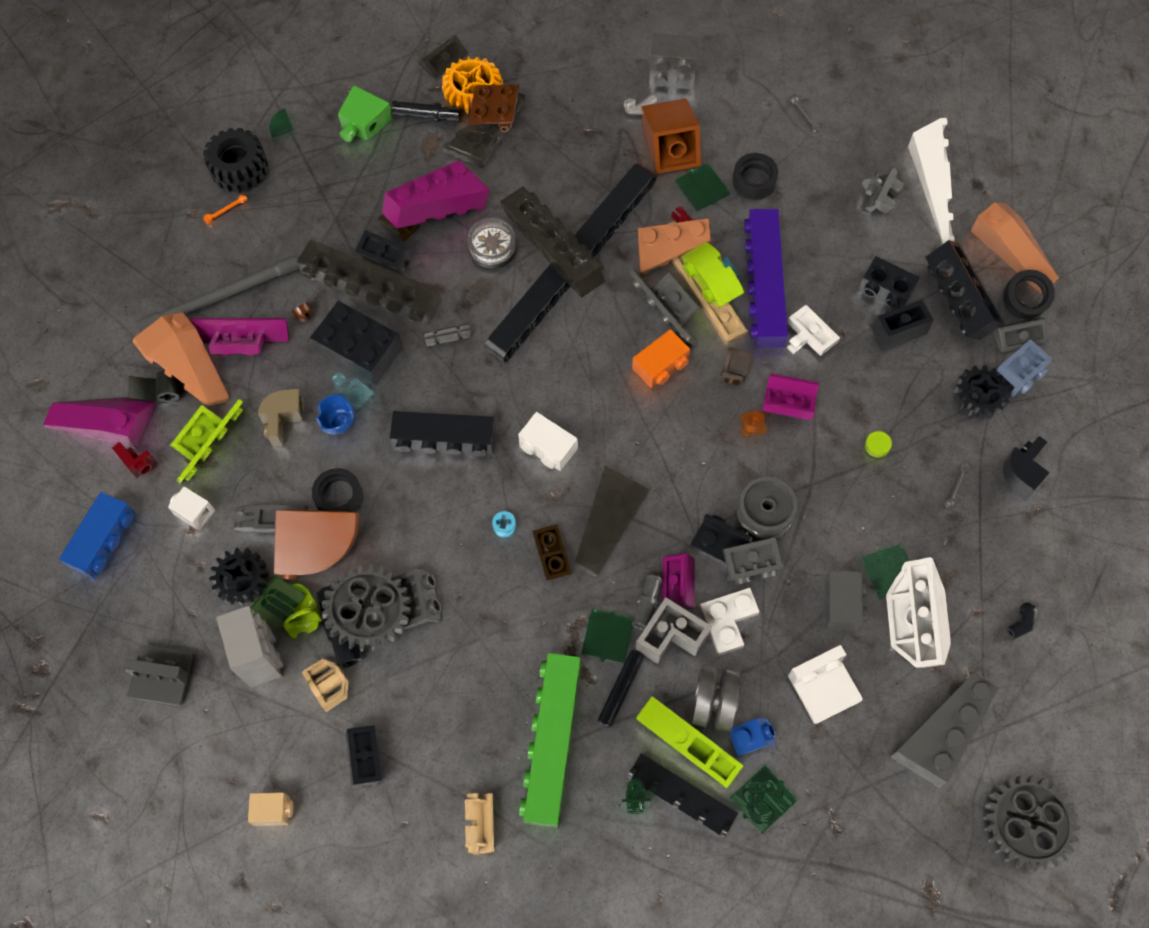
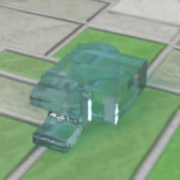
[331,372,375,414]

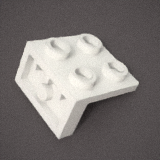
[788,645,863,724]

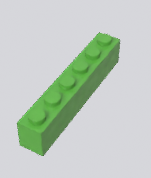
[519,653,581,828]

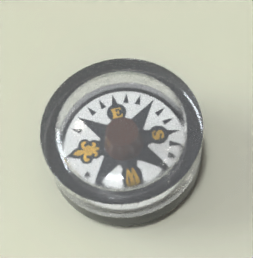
[467,217,516,268]

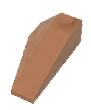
[132,312,229,406]

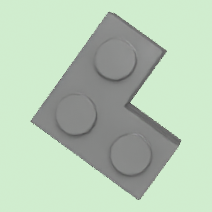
[635,597,712,664]

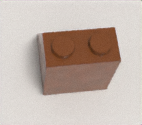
[641,98,701,174]

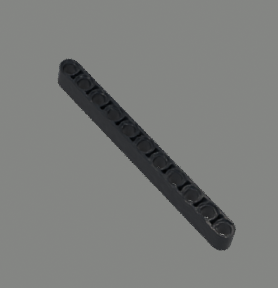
[484,163,657,363]

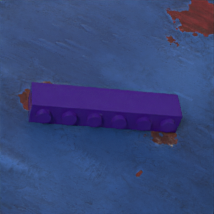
[744,209,788,348]

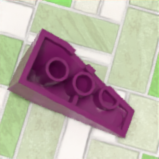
[43,397,156,448]

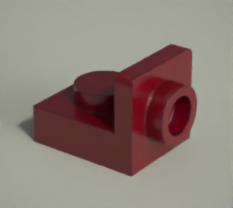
[112,442,157,478]

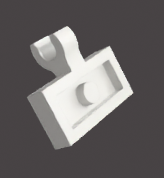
[787,305,840,356]

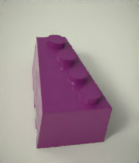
[382,160,490,228]

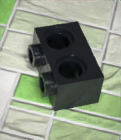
[859,256,920,309]

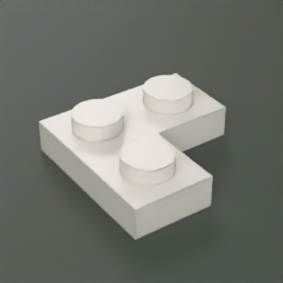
[699,588,760,656]

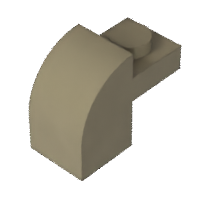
[258,389,304,447]

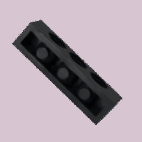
[925,240,1004,340]

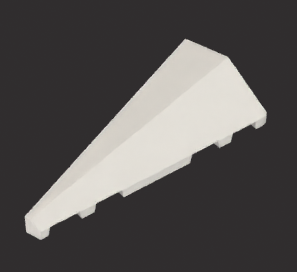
[908,118,955,244]

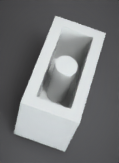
[518,412,578,471]

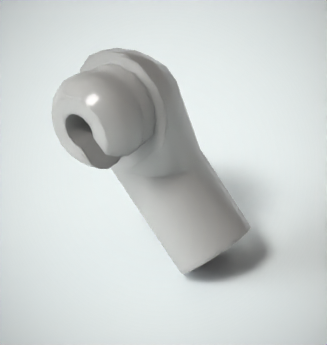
[623,94,658,115]

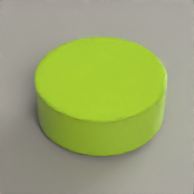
[865,431,892,458]

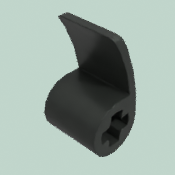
[129,370,179,402]

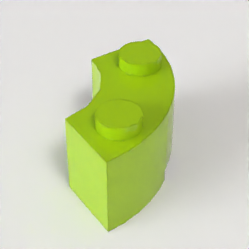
[681,242,744,307]

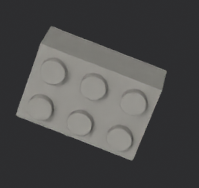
[216,605,284,687]

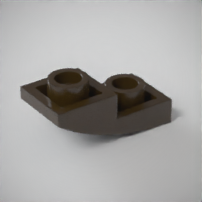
[532,524,572,581]

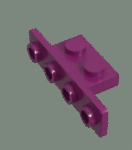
[189,318,290,356]

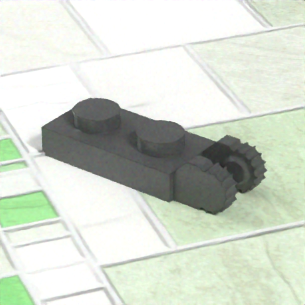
[234,504,309,533]

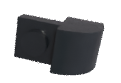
[1003,436,1049,500]

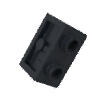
[690,514,753,567]

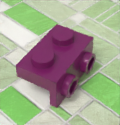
[762,373,819,420]

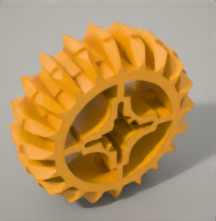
[442,56,503,114]

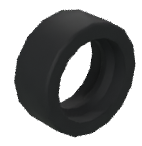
[732,153,779,200]
[1003,270,1055,319]
[312,468,363,511]

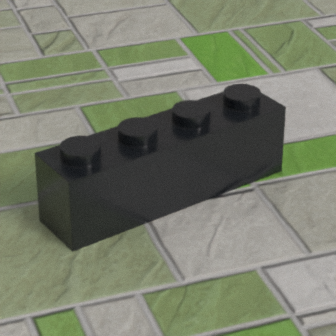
[389,411,496,457]

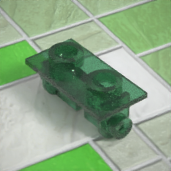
[621,779,651,815]

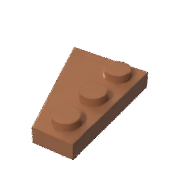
[638,218,712,276]

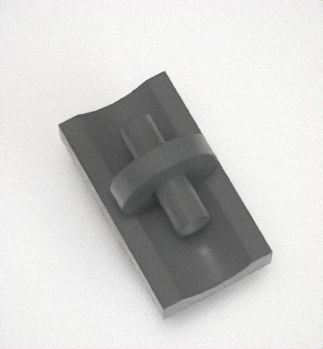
[863,167,904,214]

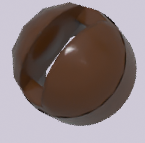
[291,301,313,322]

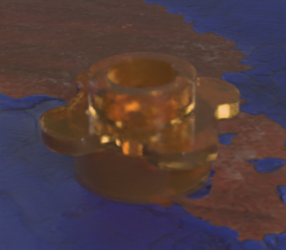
[740,411,767,436]

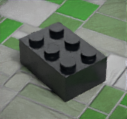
[310,300,403,385]

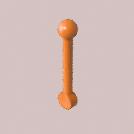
[203,194,248,224]

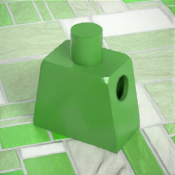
[338,85,393,142]

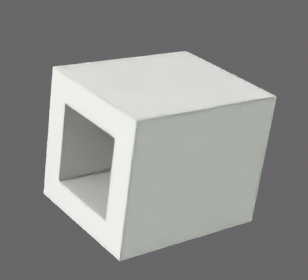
[168,487,215,531]

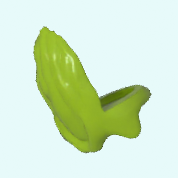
[283,584,322,639]

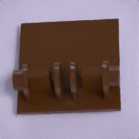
[468,84,520,132]

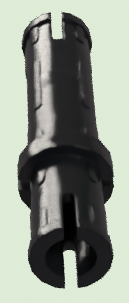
[391,100,461,122]

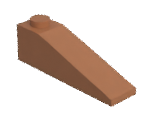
[971,202,1059,294]

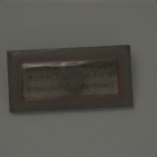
[419,35,468,79]

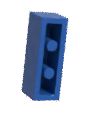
[58,492,136,580]

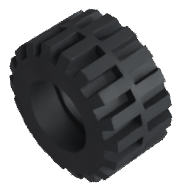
[203,128,268,193]

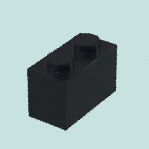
[872,300,934,350]

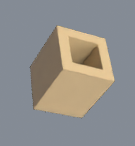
[248,792,293,826]

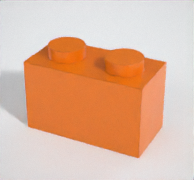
[632,329,690,389]

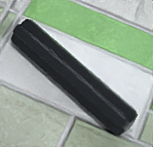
[598,650,643,727]

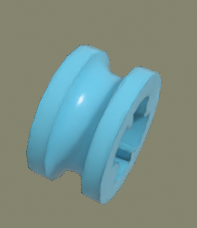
[492,511,516,537]

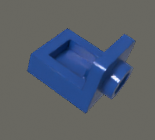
[729,718,776,756]

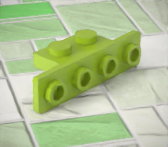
[170,398,243,484]

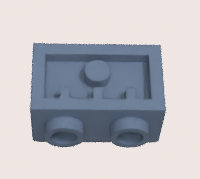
[997,339,1053,397]

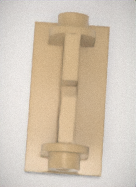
[464,793,494,855]

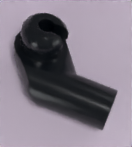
[1007,602,1039,639]

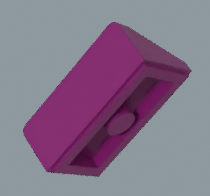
[662,553,695,609]

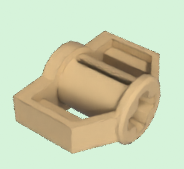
[301,659,349,712]

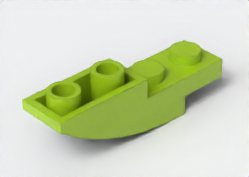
[636,696,744,788]

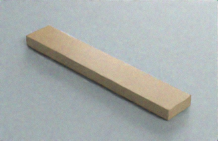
[668,221,748,345]

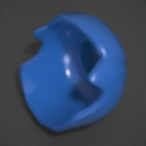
[316,394,355,435]

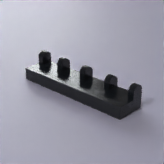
[627,753,738,839]

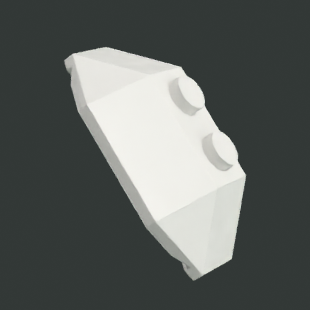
[886,557,951,668]

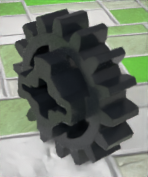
[953,365,1012,419]
[209,548,270,606]

